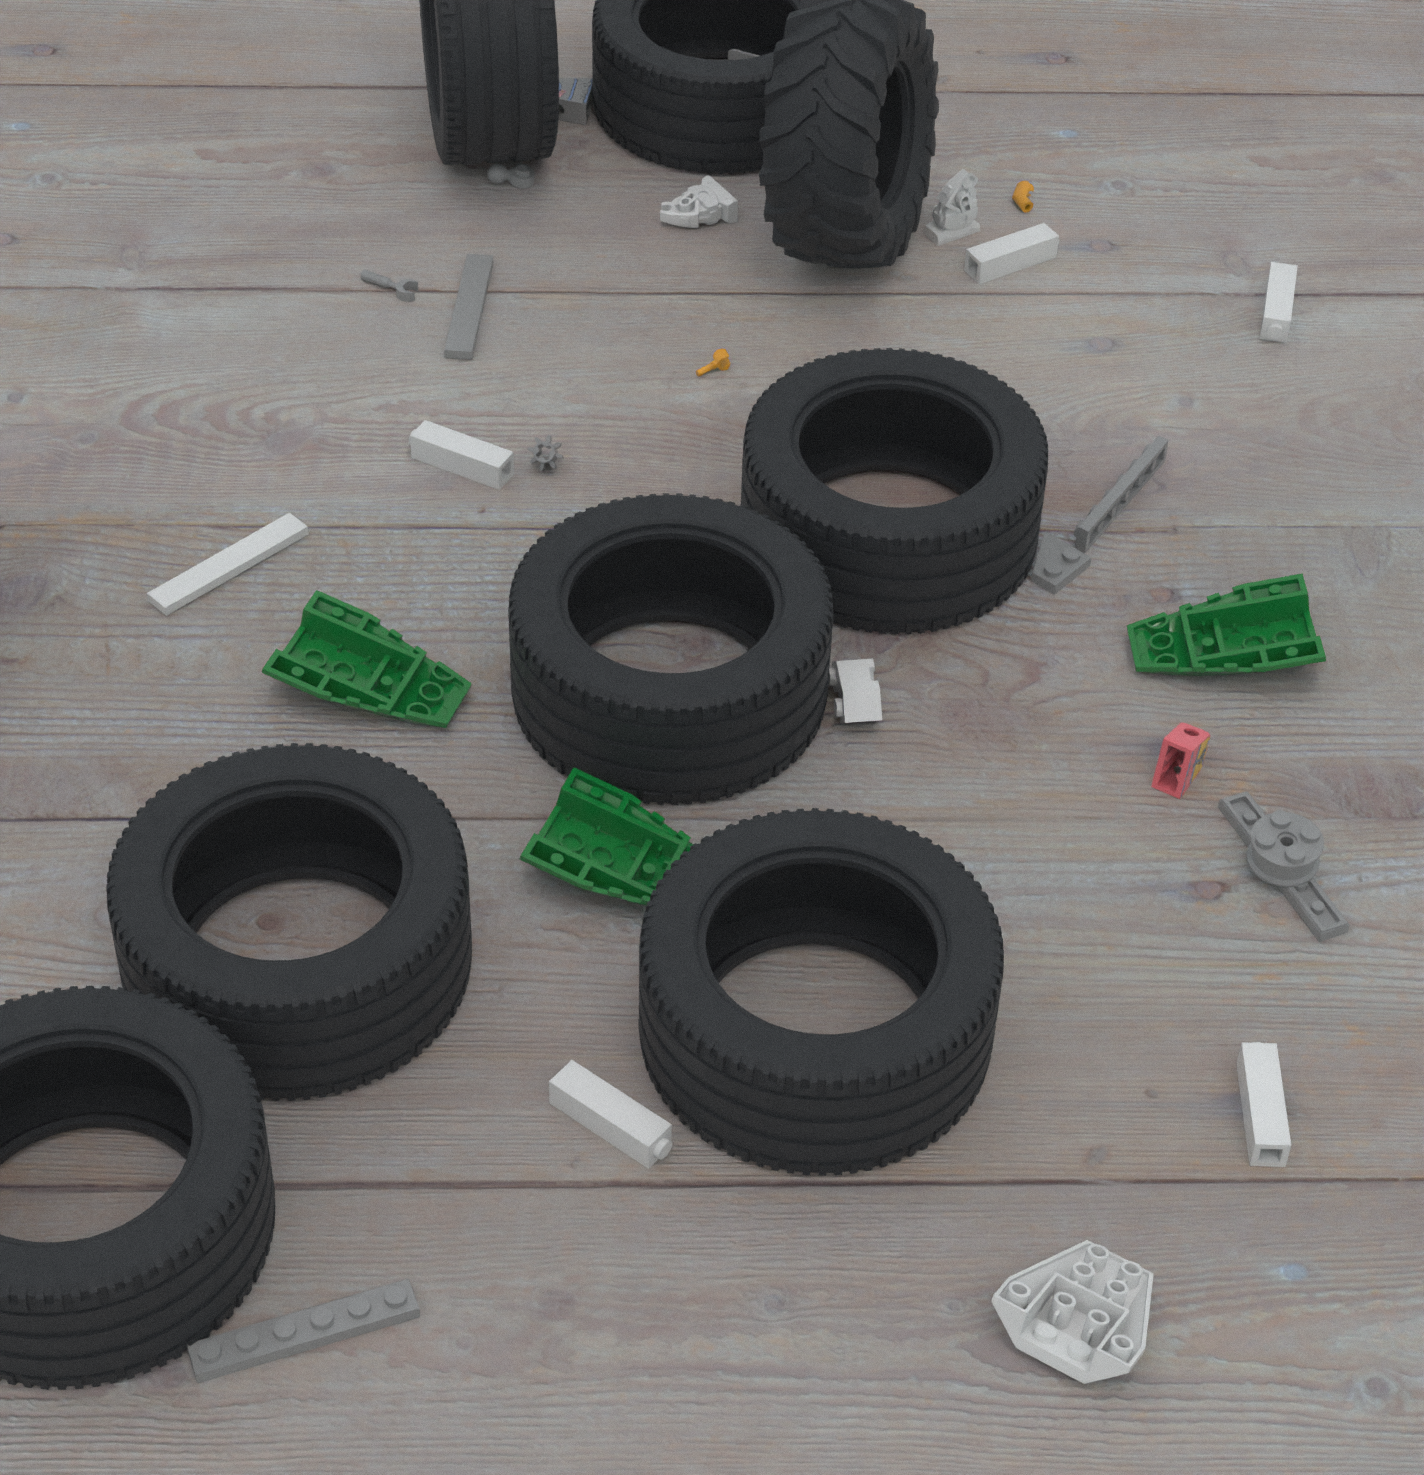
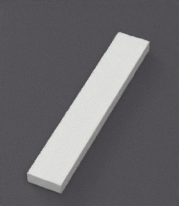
[147,513,309,616]

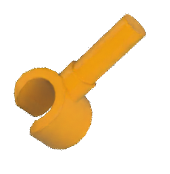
[696,348,730,377]

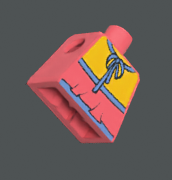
[1151,722,1210,799]

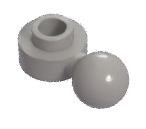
[488,163,535,188]

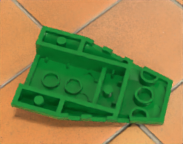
[1127,573,1326,676]
[262,590,472,728]
[519,768,693,907]

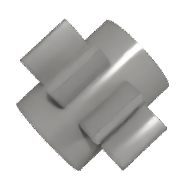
[528,435,564,471]

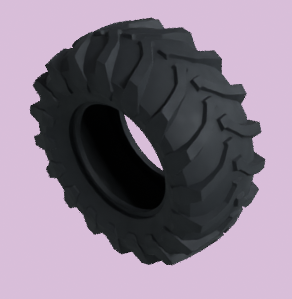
[759,0,939,269]

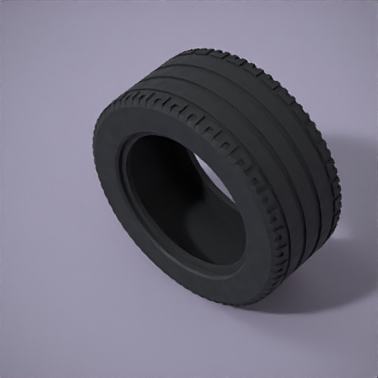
[419,0,559,165]
[592,0,801,174]
[741,348,1048,634]
[508,493,833,805]
[106,743,472,1101]
[638,808,1004,1176]
[0,986,276,1390]

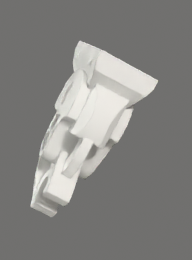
[923,169,980,246]
[660,175,738,228]

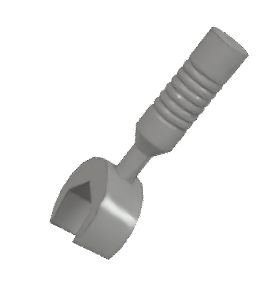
[360,269,419,302]

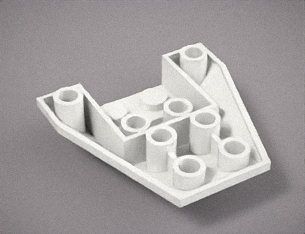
[991,1240,1154,1384]

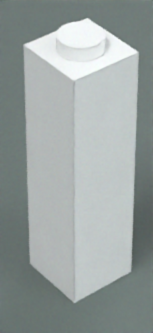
[964,223,1059,284]
[1260,262,1298,343]
[409,420,514,490]
[1236,1042,1291,1167]
[549,1060,673,1169]

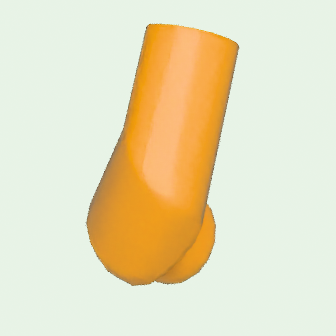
[1012,181,1034,213]

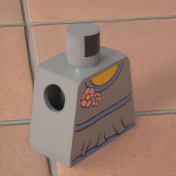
[558,78,593,125]

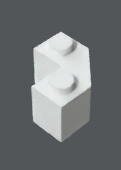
[829,658,882,723]

